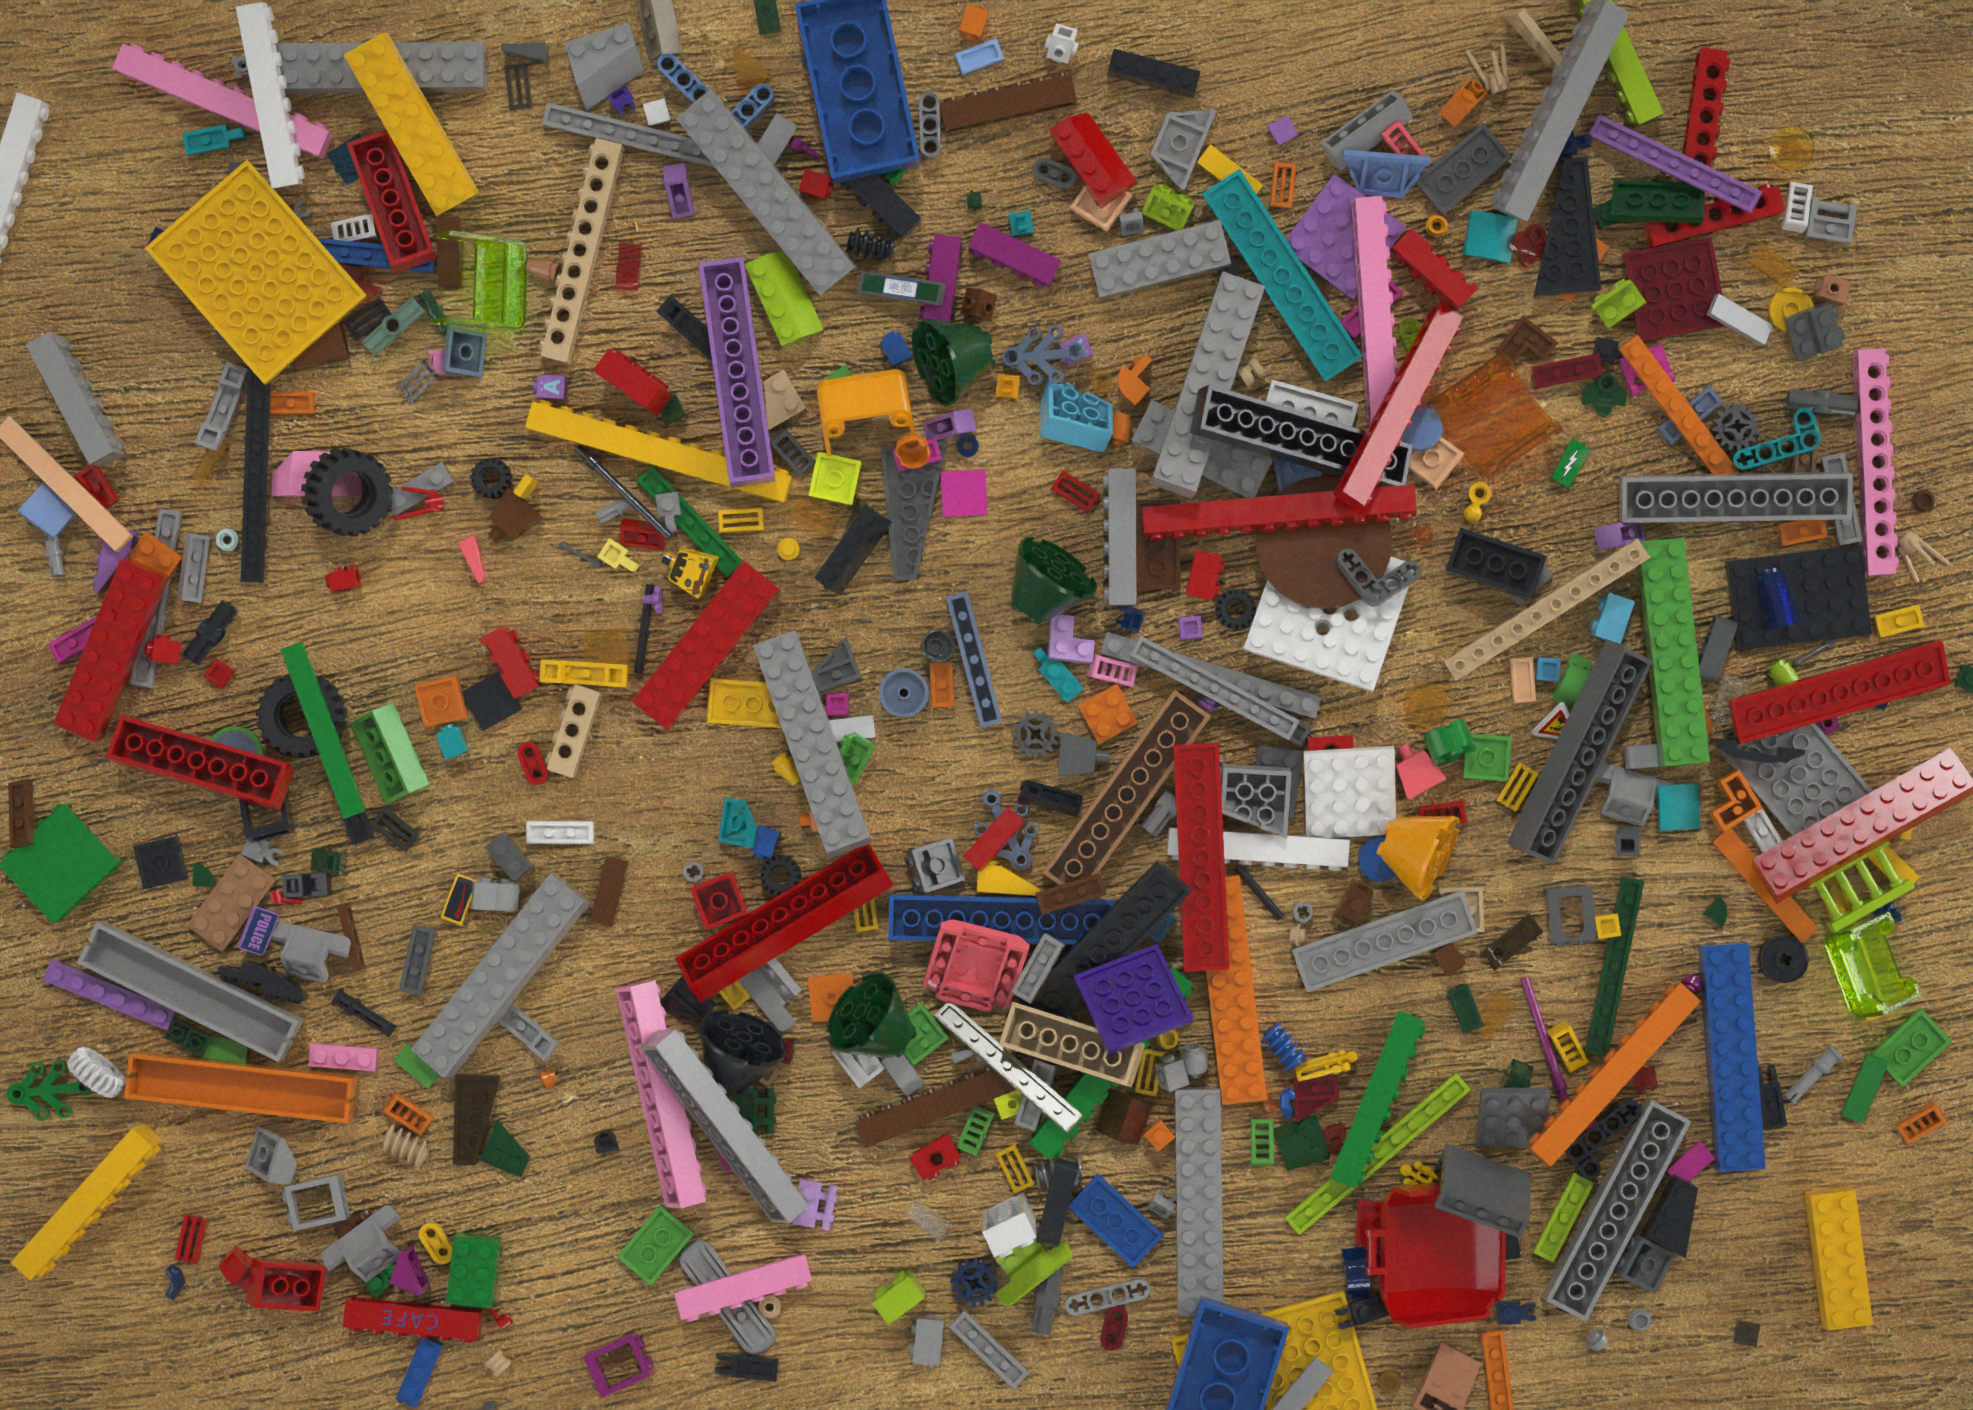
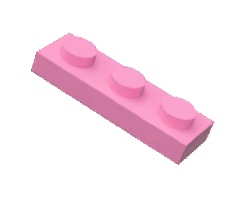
[308,1043,379,1071]

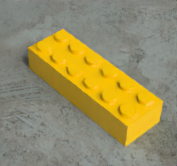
[1804,1186,1873,1331]

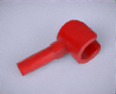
[270,891,302,904]
[484,1308,513,1328]

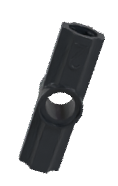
[183,600,239,665]

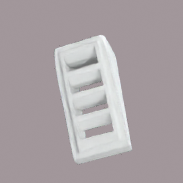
[1782,182,1813,233]
[331,214,379,242]

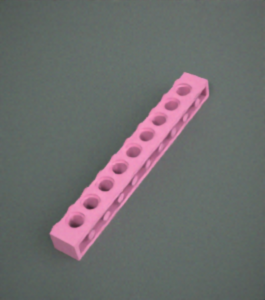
[1852,348,1899,576]

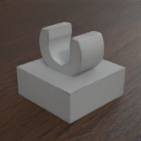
[1119,208,1144,236]
[1147,1189,1176,1219]

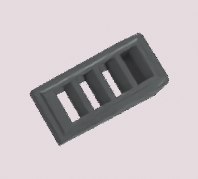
[501,43,549,64]
[770,428,815,477]

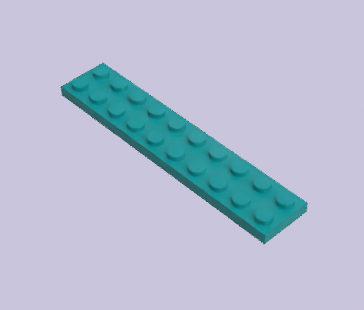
[1202,169,1363,382]

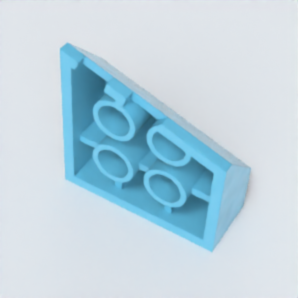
[1040,376,1113,453]

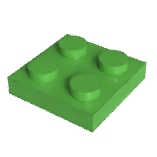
[1462,733,1512,782]

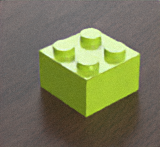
[872,1269,926,1325]

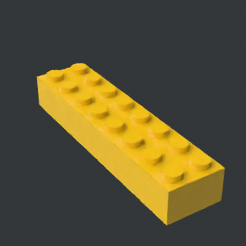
[344,32,479,216]
[11,1123,164,1281]

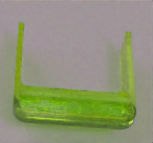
[433,231,528,330]

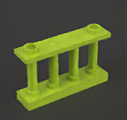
[1806,841,1915,932]

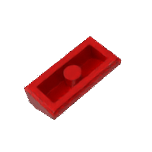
[620,519,666,551]

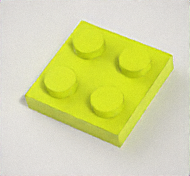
[808,452,862,506]

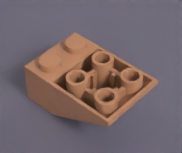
[1410,1342,1481,1410]

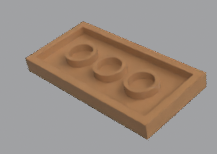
[186,853,277,952]

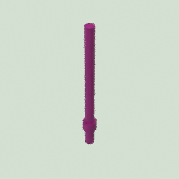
[1520,976,1569,1103]

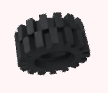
[470,458,513,499]
[1215,589,1257,630]
[760,855,801,896]

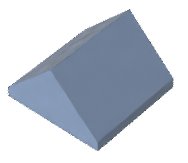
[443,326,487,378]

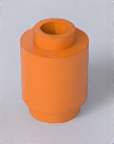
[1110,413,1132,447]

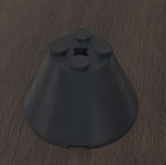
[699,1010,787,1097]

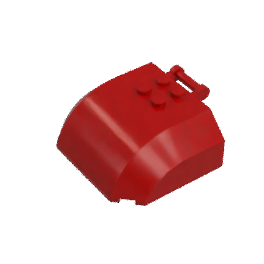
[1365,1182,1506,1329]

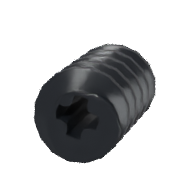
[846,227,895,263]

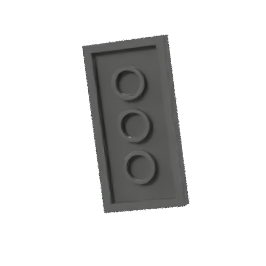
[1415,123,1512,215]

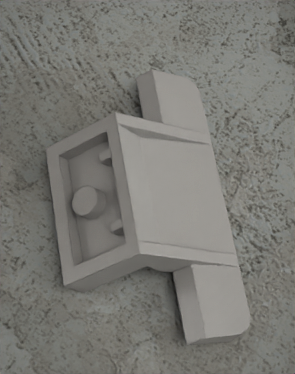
[1595,762,1675,827]
[271,922,351,983]
[738,958,802,1031]
[321,1205,401,1282]

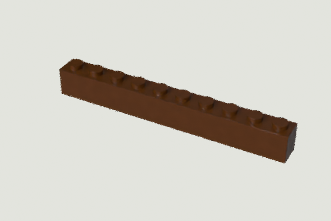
[855,1055,1071,1148]

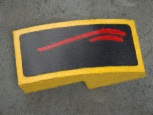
[441,873,477,926]

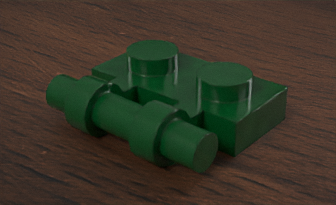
[735,1088,776,1134]

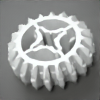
[67,1047,126,1098]

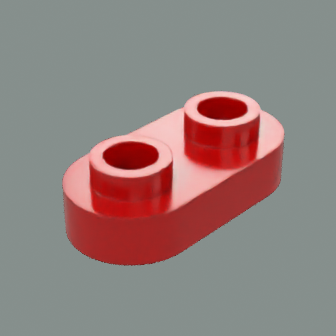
[517,742,549,785]

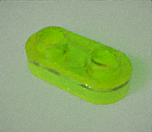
[1397,318,1421,354]

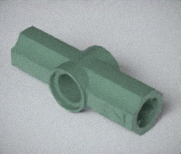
[362,297,426,356]

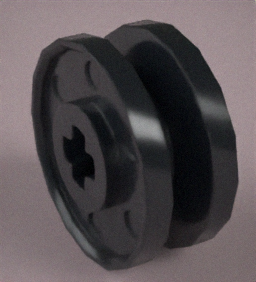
[1757,935,1809,983]

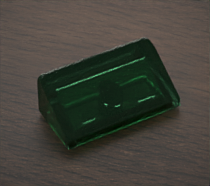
[754,0,782,36]

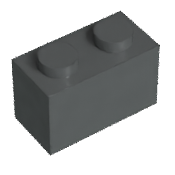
[485,832,535,881]

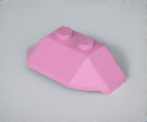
[272,451,362,498]

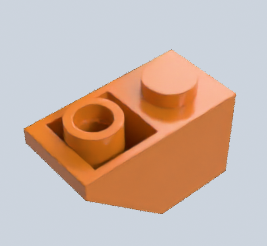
[1439,78,1488,127]

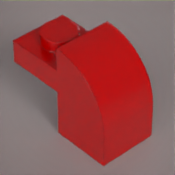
[219,1244,252,1293]

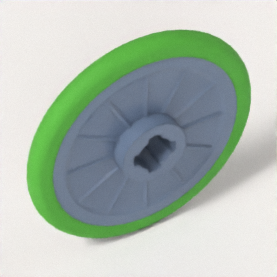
[210,726,264,756]

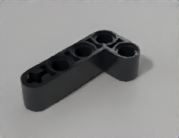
[1564,1098,1641,1179]
[1036,1158,1079,1247]

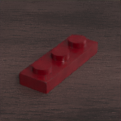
[1532,353,1603,389]

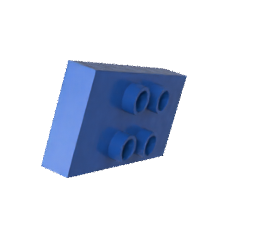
[795,0,921,184]
[1165,1296,1289,1410]

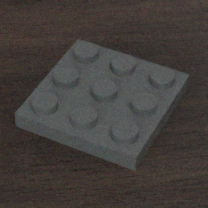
[1476,1088,1550,1147]

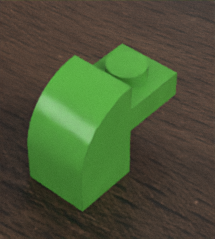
[1551,653,1592,709]

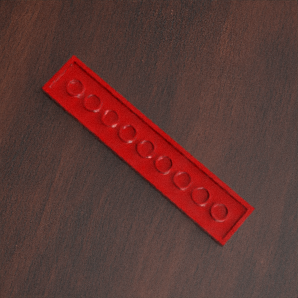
[1728,640,1951,744]
[1173,743,1230,972]

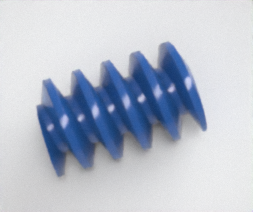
[1261,1021,1308,1071]

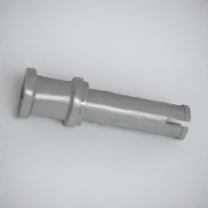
[1784,1044,1844,1104]

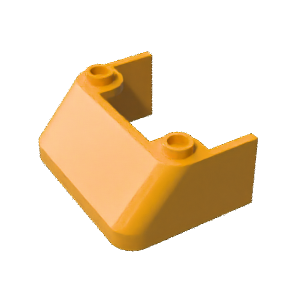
[817,369,915,456]

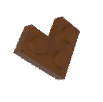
[1494,316,1558,365]

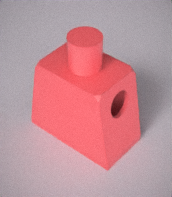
[1395,743,1446,800]

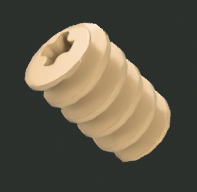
[381,1124,432,1169]

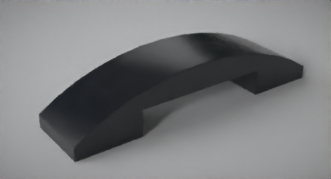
[656,294,712,361]
[1710,738,1805,763]

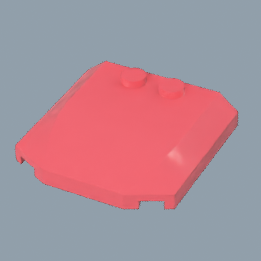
[922,919,1029,1011]

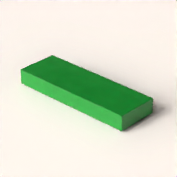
[1841,1053,1889,1123]

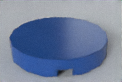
[1357,837,1396,882]

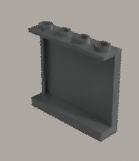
[1434,1143,1531,1238]

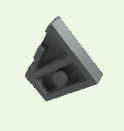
[812,637,862,694]

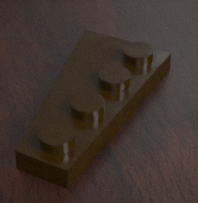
[453,1074,501,1165]

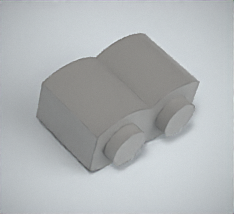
[471,877,519,911]

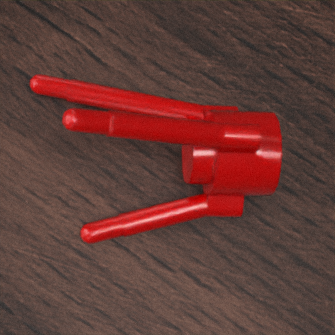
[393,486,444,521]

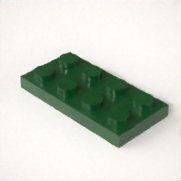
[1611,180,1705,223]

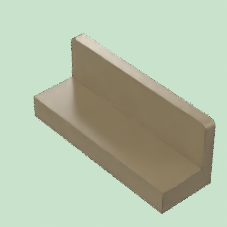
[636,0,683,60]

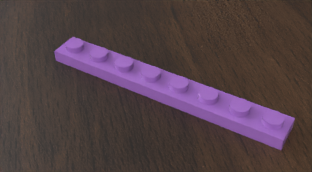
[1588,115,1762,214]

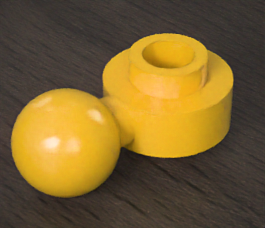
[1464,482,1491,523]

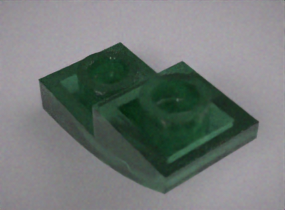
[164,1017,212,1057]

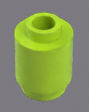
[1767,658,1800,686]

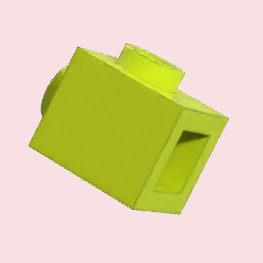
[994,1090,1023,1120]

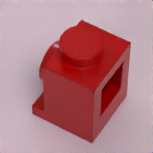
[325,564,362,592]

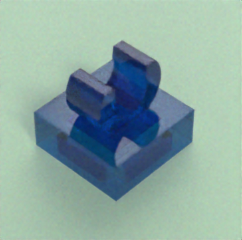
[1116,606,1145,633]

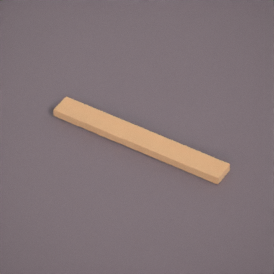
[0,416,133,552]

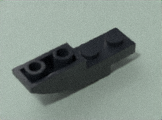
[217,960,309,1004]

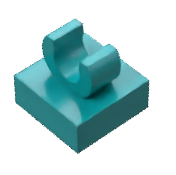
[1008,210,1034,237]

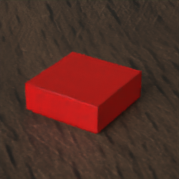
[203,658,236,689]

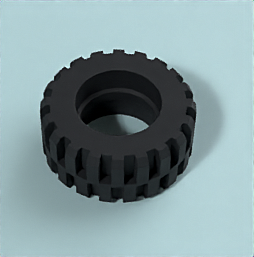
[301,448,393,537]
[256,674,347,758]

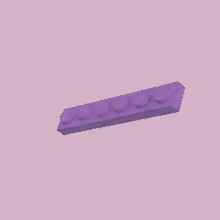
[43,959,176,1030]

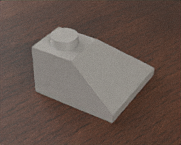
[245,1125,297,1184]

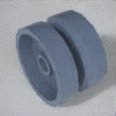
[879,668,929,717]

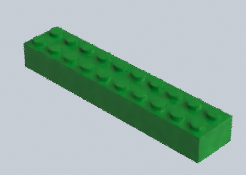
[1029,964,1193,1160]

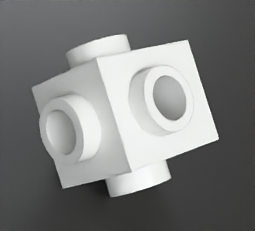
[1045,23,1079,64]

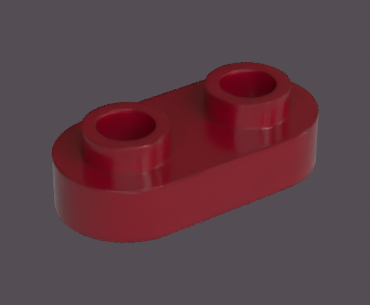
[1100,1305,1128,1351]

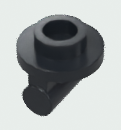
[594,1131,619,1154]

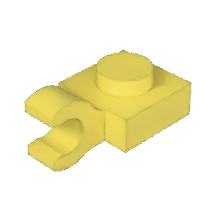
[597,538,640,573]

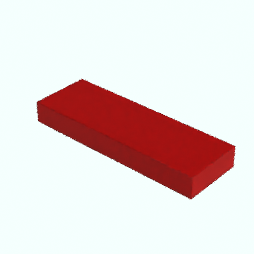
[963,807,1025,873]

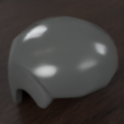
[920,629,956,664]

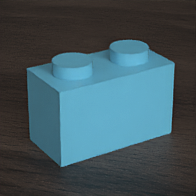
[1590,593,1635,644]

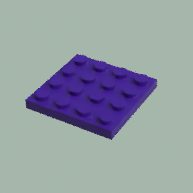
[1074,944,1194,1054]

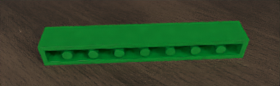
[1330,1011,1427,1188]

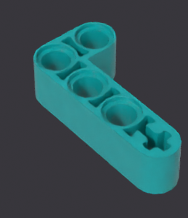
[1732,408,1821,471]

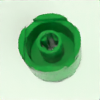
[1423,719,1477,766]

